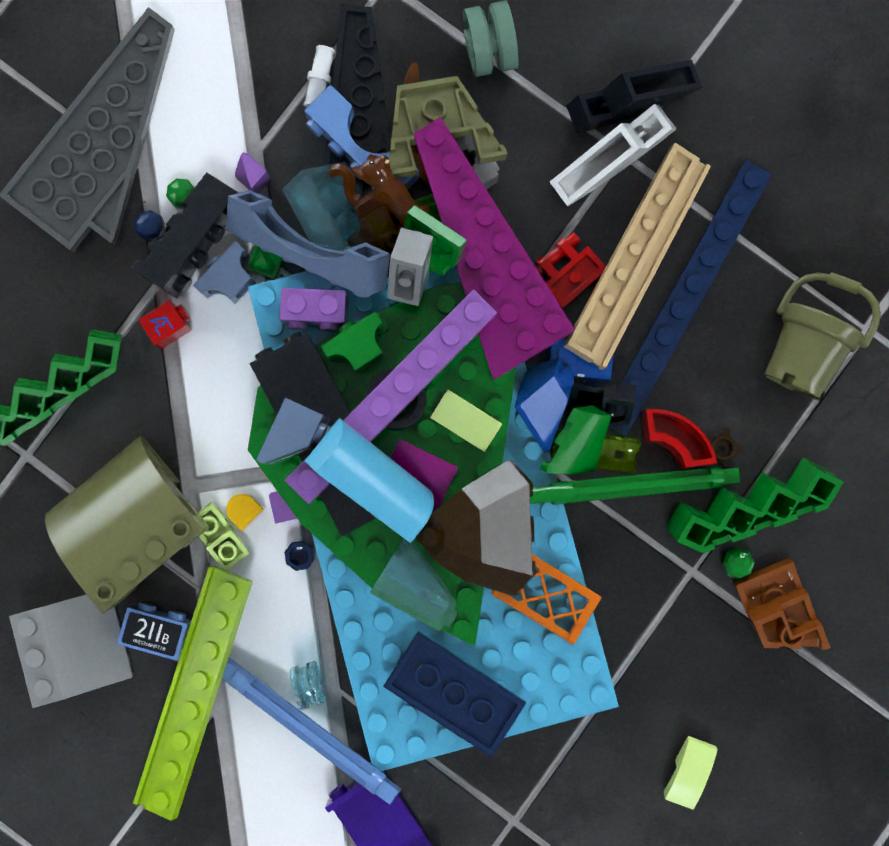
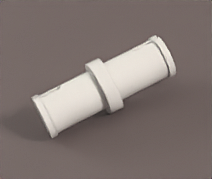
[303,45,335,107]

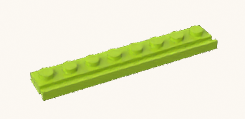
[133,566,253,821]

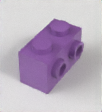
[280,288,349,332]

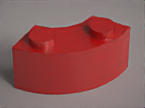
[640,409,717,468]

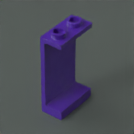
[325,771,433,846]

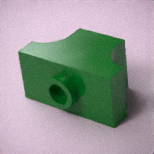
[320,311,384,373]

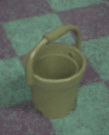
[764,272,881,401]

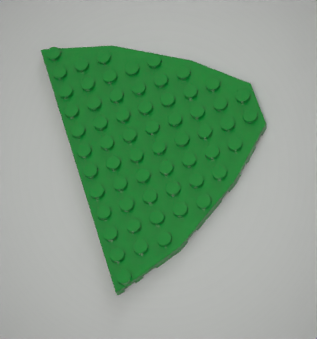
[247,282,517,645]

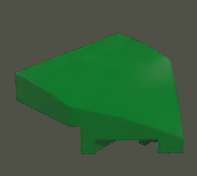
[404,205,467,276]

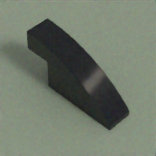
[566,60,703,133]

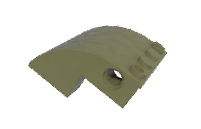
[45,435,210,614]

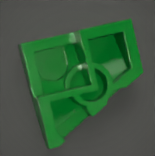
[540,405,611,474]

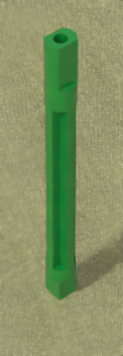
[530,467,740,505]

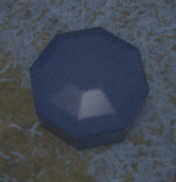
[134,210,166,242]
[284,540,315,571]

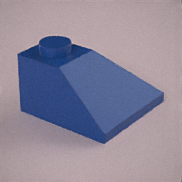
[514,358,574,453]

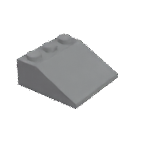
[9,594,134,708]

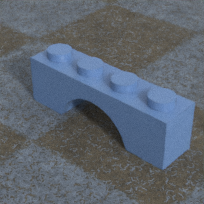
[304,85,419,190]

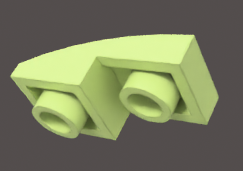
[198,501,250,571]
[664,736,718,810]

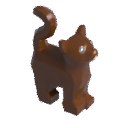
[328,154,429,234]

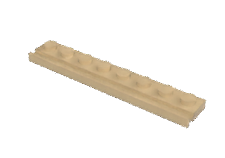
[563,143,711,370]

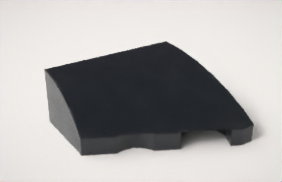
[567,376,636,427]

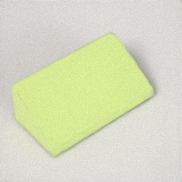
[430,389,502,452]

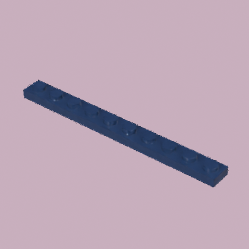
[608,160,772,437]

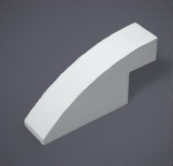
[550,104,677,206]

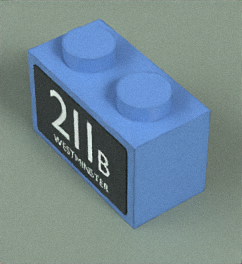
[117,601,191,661]

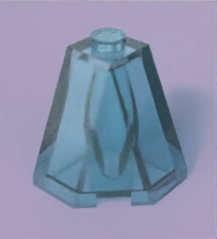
[370,538,459,632]

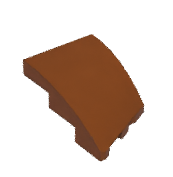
[732,557,831,650]

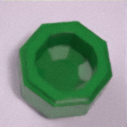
[166,178,195,210]
[722,547,755,579]

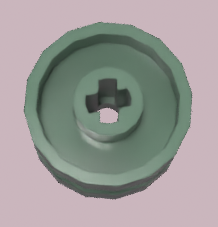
[463,0,519,77]

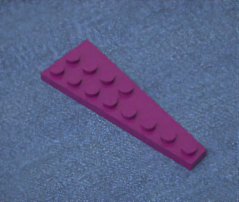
[413,117,575,381]

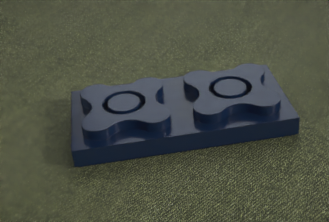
[383,631,526,758]

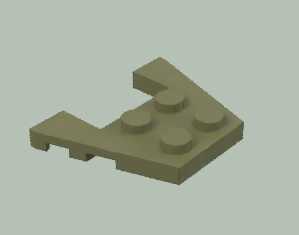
[389,76,507,179]

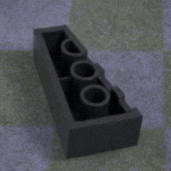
[131,172,238,299]

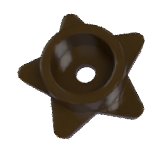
[706,429,743,468]

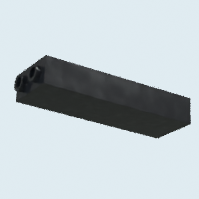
[249,332,376,536]

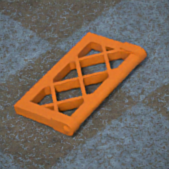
[491,554,602,645]

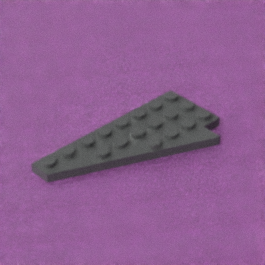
[0,7,175,252]

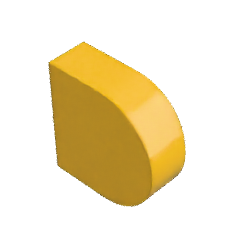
[226,494,265,531]

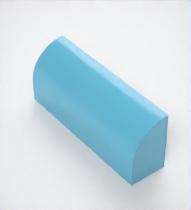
[305,418,434,543]

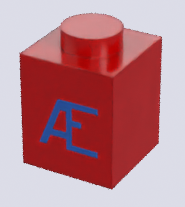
[138,300,192,349]

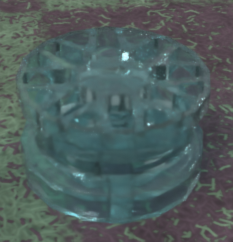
[290,660,326,710]

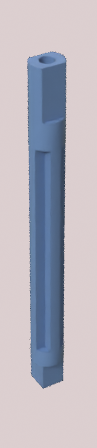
[222,657,401,805]

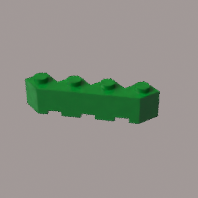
[0,329,122,446]
[666,458,844,553]

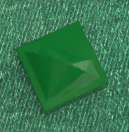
[246,245,284,280]

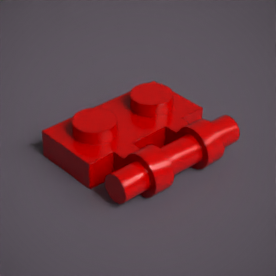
[535,232,606,310]

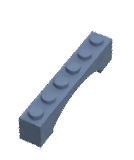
[226,190,390,298]

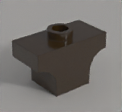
[347,206,399,278]

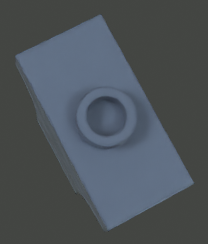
[193,241,256,304]

